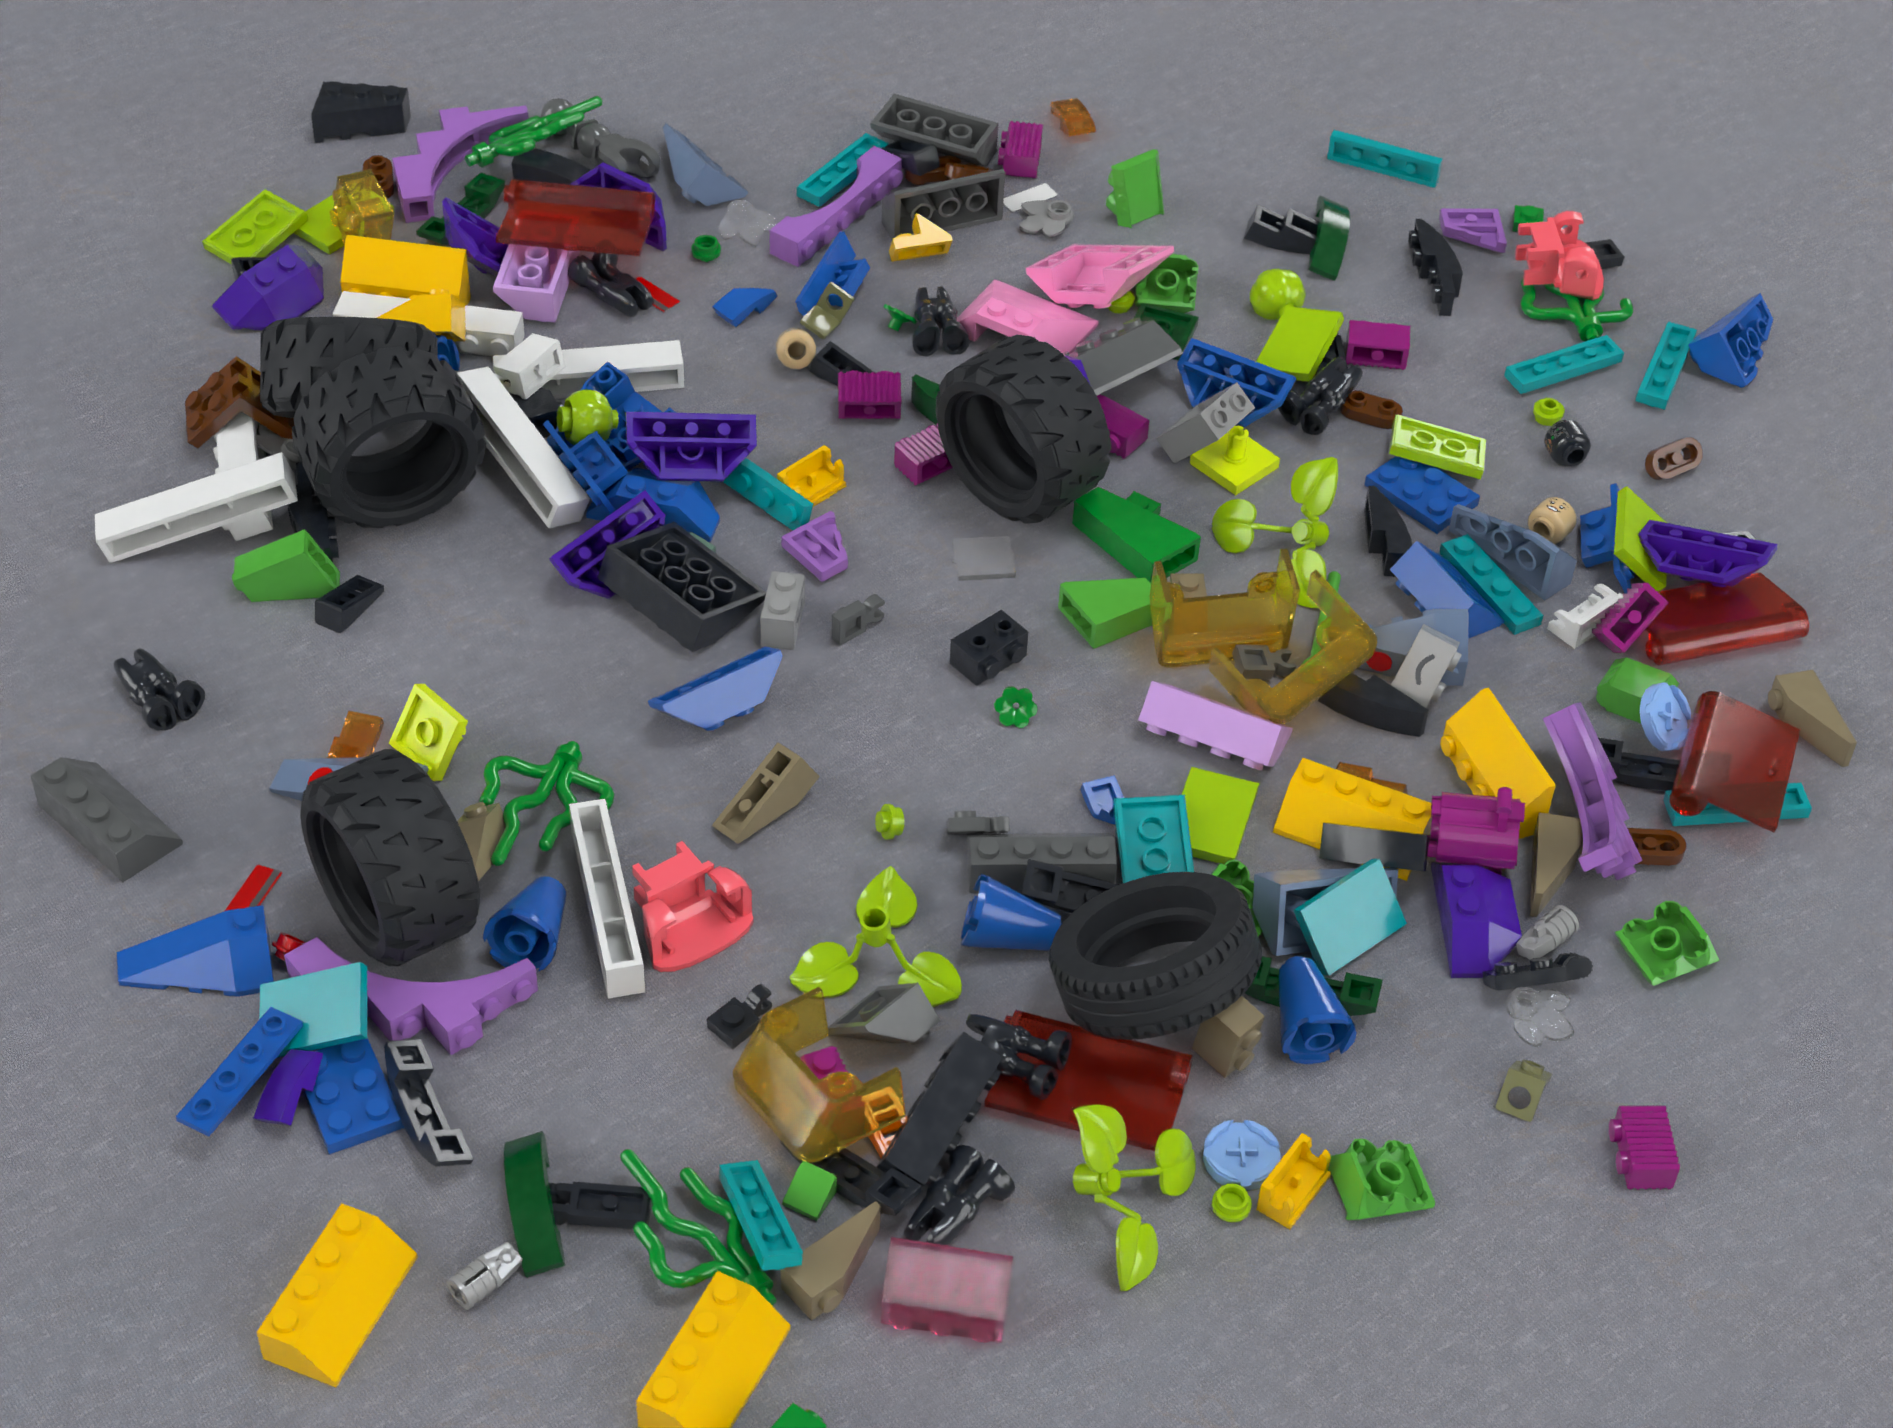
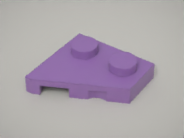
[1439,208,1507,253]
[781,511,848,582]

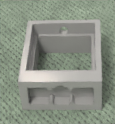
[1156,382,1255,464]

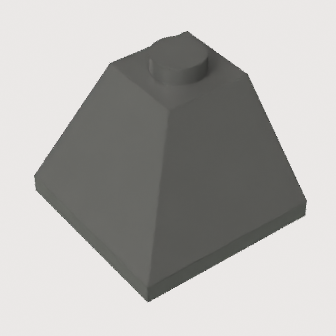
[826,983,941,1045]

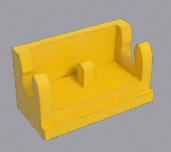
[777,445,846,507]
[1256,1133,1331,1229]

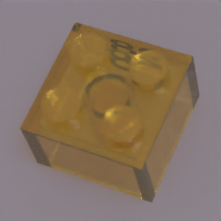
[330,169,395,246]

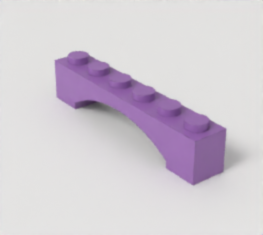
[769,146,903,267]

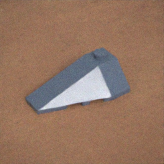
[663,123,748,206]
[1449,504,1577,601]
[1253,868,1398,956]

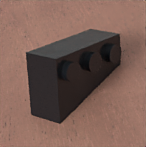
[311,81,411,143]

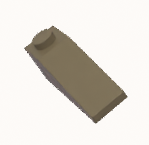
[1768,670,1857,767]
[712,742,820,844]
[457,802,505,881]
[1530,812,1583,917]
[781,1201,881,1321]

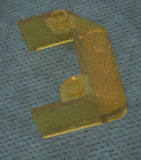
[1149,548,1300,668]
[1209,570,1377,724]
[732,987,906,1162]

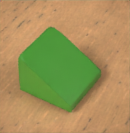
[782,1161,837,1221]

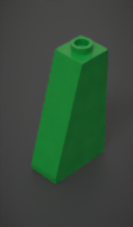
[1072,487,1201,586]

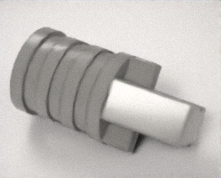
[1516,905,1579,960]
[447,1242,522,1310]

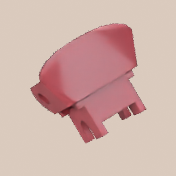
[1515,211,1604,300]
[632,841,753,972]

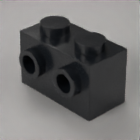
[950,610,1028,686]

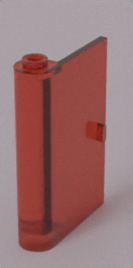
[496,179,655,257]
[1645,572,1809,666]
[1669,691,1800,833]
[984,1009,1193,1151]

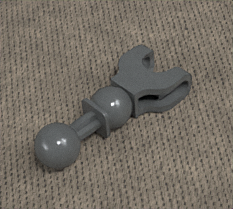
[541,98,660,177]

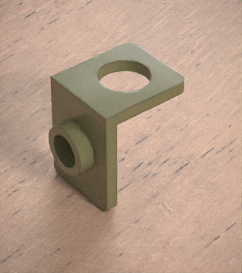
[800,282,854,339]
[1496,1059,1552,1122]

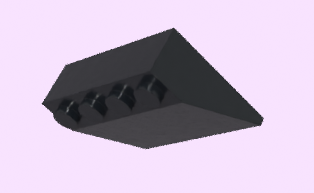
[597,522,766,652]

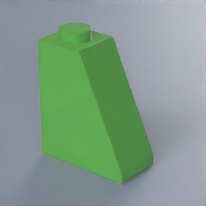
[232,529,340,602]
[1058,578,1164,649]

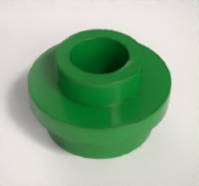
[691,235,721,262]

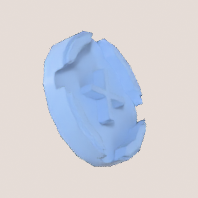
[1640,682,1691,751]
[1202,1120,1281,1191]

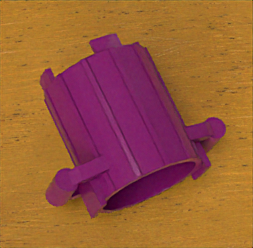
[1427,787,1525,875]

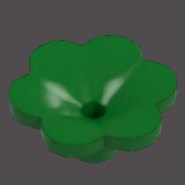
[883,304,917,332]
[994,686,1038,728]

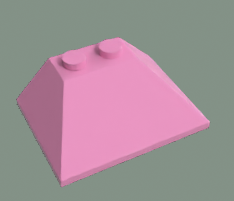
[1026,244,1174,309]
[956,279,1099,354]

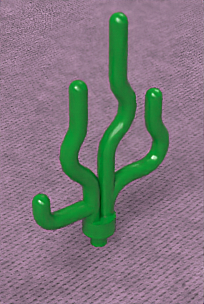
[465,96,603,168]
[1521,279,1634,342]
[480,741,615,866]
[620,1149,777,1306]

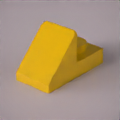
[889,214,953,262]

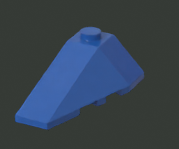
[1688,293,1773,388]
[117,905,274,997]

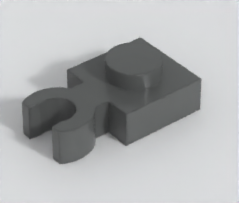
[832,594,885,646]
[1232,644,1296,679]
[946,811,1010,835]

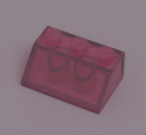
[881,1237,1013,1343]

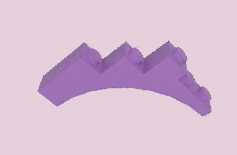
[392,105,529,223]
[1543,702,1643,881]
[284,937,538,1055]

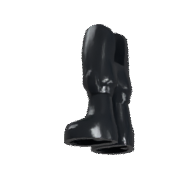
[568,243,654,317]
[912,286,970,356]
[1278,356,1363,435]
[114,648,205,731]
[958,1014,1072,1100]
[904,1145,1015,1256]

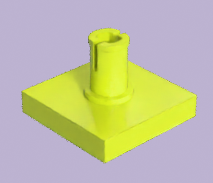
[1190,426,1280,496]
[389,684,468,781]

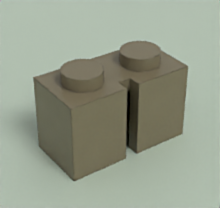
[1192,996,1265,1078]

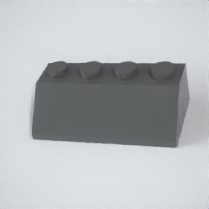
[870,94,998,167]
[882,169,1005,239]
[1063,317,1183,395]
[30,757,183,882]
[966,833,1117,893]

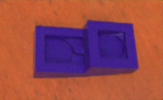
[253,1049,323,1126]

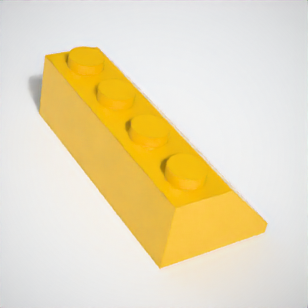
[340,235,471,306]
[1440,687,1556,839]
[1273,758,1432,881]
[257,1203,418,1388]
[636,1271,791,1428]

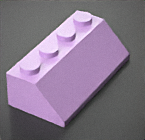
[493,213,581,323]
[1138,681,1293,771]

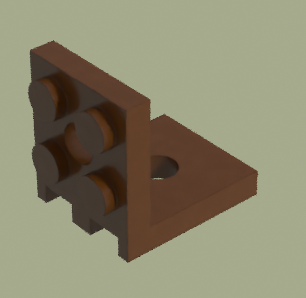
[185,356,295,449]

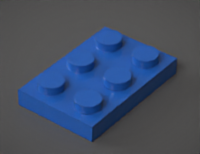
[1364,456,1480,534]
[303,1037,404,1155]

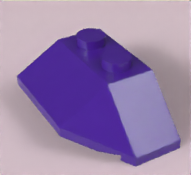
[570,163,667,251]
[442,197,512,277]
[212,245,324,330]
[626,412,757,482]
[549,490,665,599]
[1639,520,1778,587]
[1431,861,1522,978]

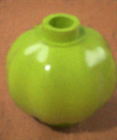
[1250,268,1305,320]
[557,389,619,445]

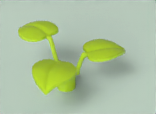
[1212,457,1338,608]
[789,866,962,1007]
[1073,1105,1196,1291]

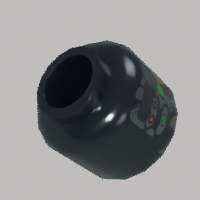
[1544,419,1591,466]

